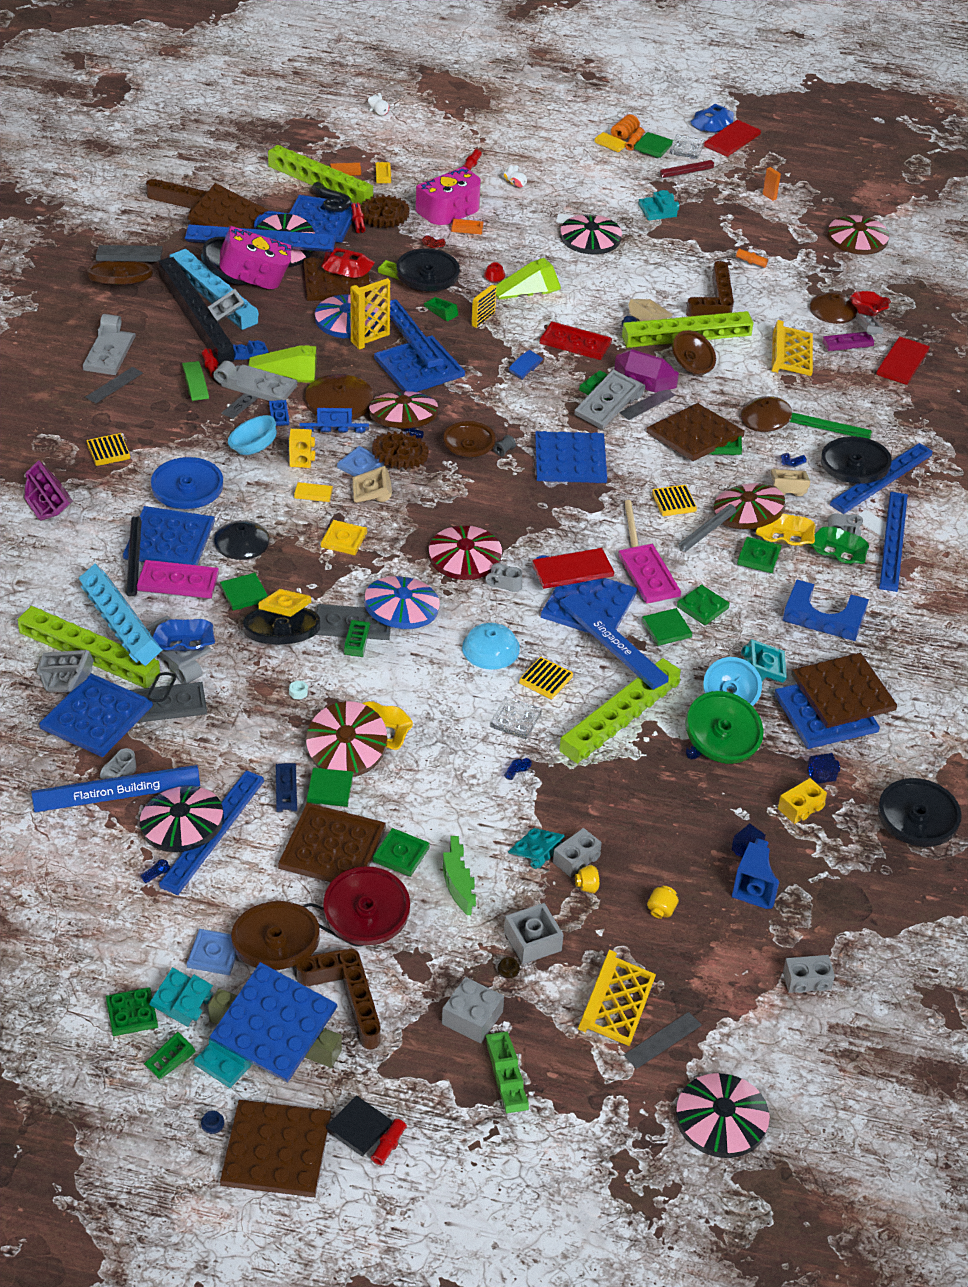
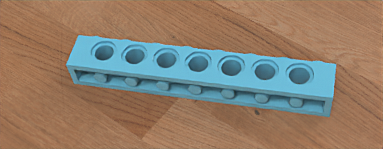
[170,249,259,330]
[79,563,162,666]

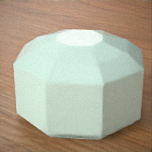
[289,680,308,699]

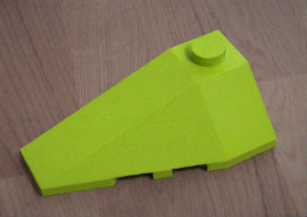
[495,258,561,299]
[249,345,317,383]

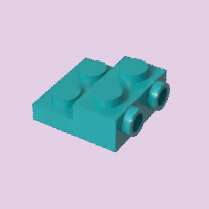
[638,190,679,221]
[741,639,787,683]
[149,967,214,1027]
[194,1038,253,1088]

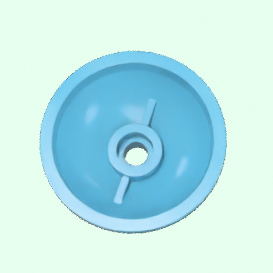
[228,415,277,455]
[462,623,520,670]
[703,657,762,706]

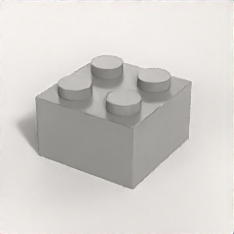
[504,903,563,964]
[442,977,504,1043]

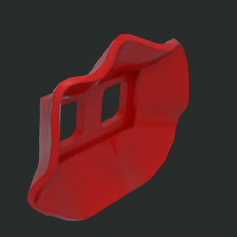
[321,247,375,278]
[849,291,891,317]

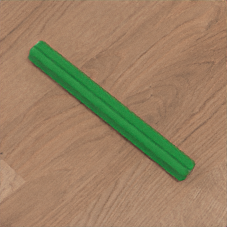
[789,412,872,439]

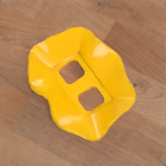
[755,514,816,547]
[362,701,413,750]

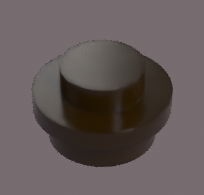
[498,957,520,978]

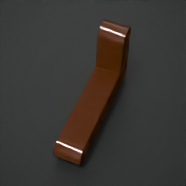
[146,179,208,225]
[686,261,734,317]
[296,948,381,1050]

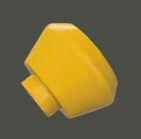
[575,865,599,894]

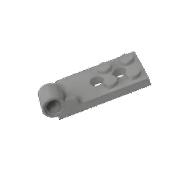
[83,314,136,375]
[213,361,297,401]
[574,369,645,430]
[145,615,211,684]

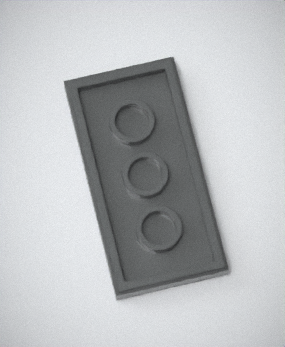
[96,245,163,262]
[316,604,391,640]
[130,682,207,723]

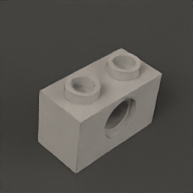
[208,289,245,323]

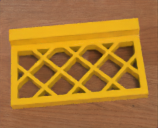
[350,278,390,350]
[771,320,813,376]
[578,950,656,1046]

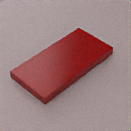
[704,119,761,157]
[539,321,612,360]
[876,336,930,385]
[532,548,614,589]

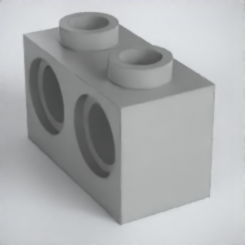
[553,828,601,877]
[783,955,835,993]

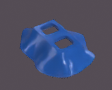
[690,104,734,132]
[153,619,215,651]

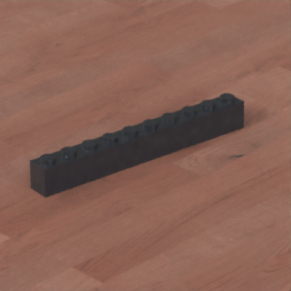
[158,257,234,366]

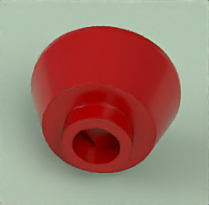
[484,262,506,283]

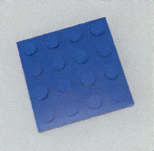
[289,195,357,243]
[374,335,465,392]
[535,431,607,483]
[123,506,215,565]
[541,578,637,634]
[39,673,153,757]
[774,684,880,749]
[210,962,338,1083]

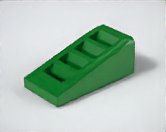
[424,297,458,321]
[344,620,370,657]
[144,1032,196,1080]

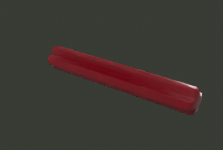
[660,160,714,178]

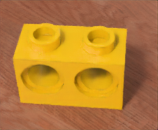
[289,429,315,468]
[778,778,827,824]

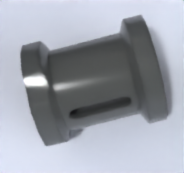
[493,435,516,457]

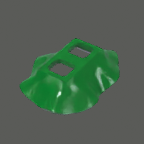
[808,527,869,565]

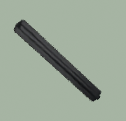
[126,516,142,596]

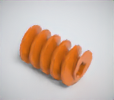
[611,114,640,140]

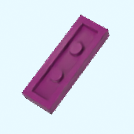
[822,332,875,351]

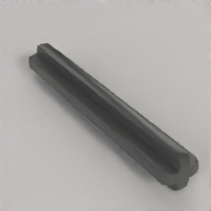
[678,504,736,552]

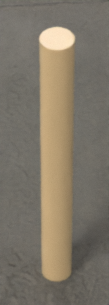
[624,500,639,548]

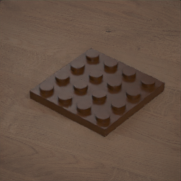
[188,183,269,229]
[304,257,371,301]
[647,403,744,461]
[791,652,897,728]
[278,803,386,882]
[220,1099,331,1198]

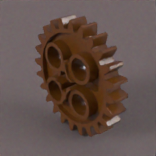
[361,194,410,228]
[372,431,429,470]

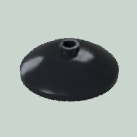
[214,520,269,560]

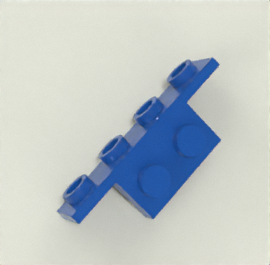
[299,408,369,433]

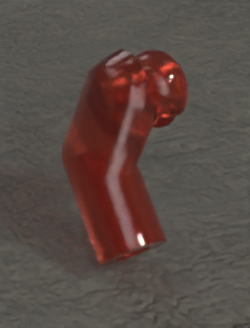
[422,235,446,248]

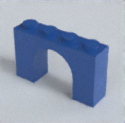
[783,579,869,641]

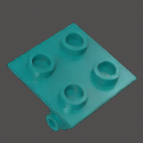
[508,828,565,869]

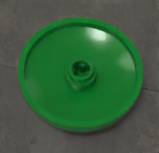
[685,691,764,764]

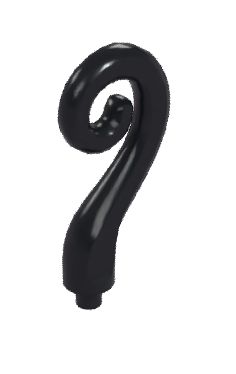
[312,182,351,212]

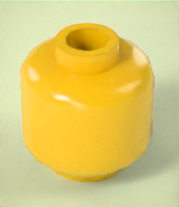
[647,885,679,919]

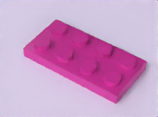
[618,543,681,604]
[137,560,219,599]

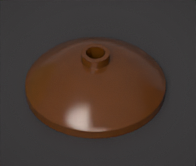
[810,292,858,324]
[672,330,716,375]
[741,396,792,432]
[443,421,496,457]

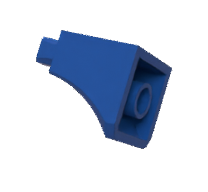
[732,838,779,909]

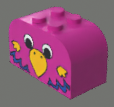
[416,166,481,225]
[219,226,291,289]

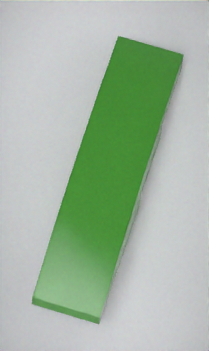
[182,361,209,401]
[486,1031,529,1114]

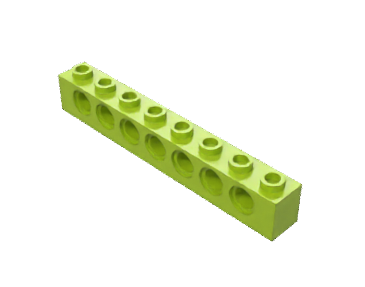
[268,145,373,205]
[622,311,754,348]
[17,606,160,688]
[559,658,681,764]

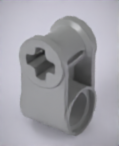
[828,513,863,536]
[486,563,522,592]
[100,748,137,780]

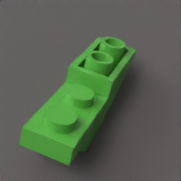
[443,836,476,915]

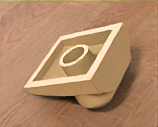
[628,299,673,321]
[352,466,392,503]
[771,469,810,496]

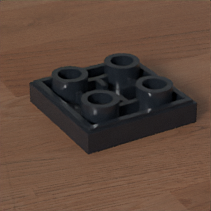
[326,1095,392,1157]

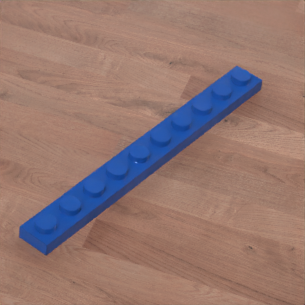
[185,224,336,252]

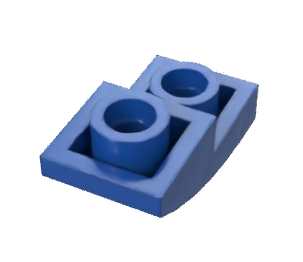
[233,340,269,360]
[509,350,543,380]
[269,400,289,426]

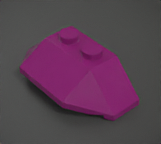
[614,349,679,393]
[24,460,73,521]

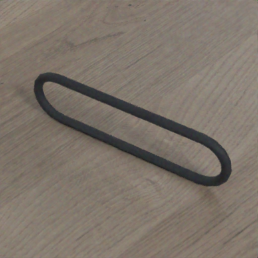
[147,672,176,702]

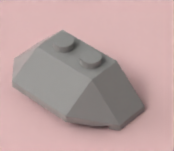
[37,650,94,693]

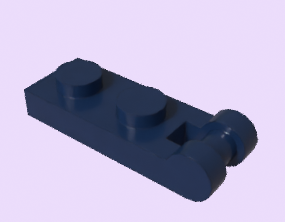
[276,763,297,812]

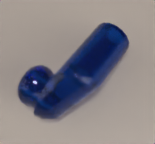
[404,427,424,439]
[781,453,807,467]
[686,745,702,760]
[504,758,532,780]
[140,859,170,884]

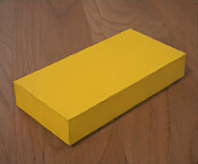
[595,132,627,152]
[375,162,391,183]
[294,482,333,502]

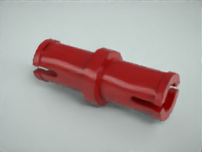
[462,149,482,171]
[351,202,366,233]
[202,349,218,378]
[371,1118,407,1166]

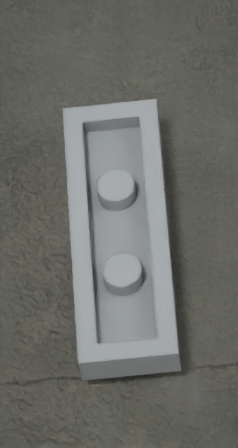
[856,313,884,335]

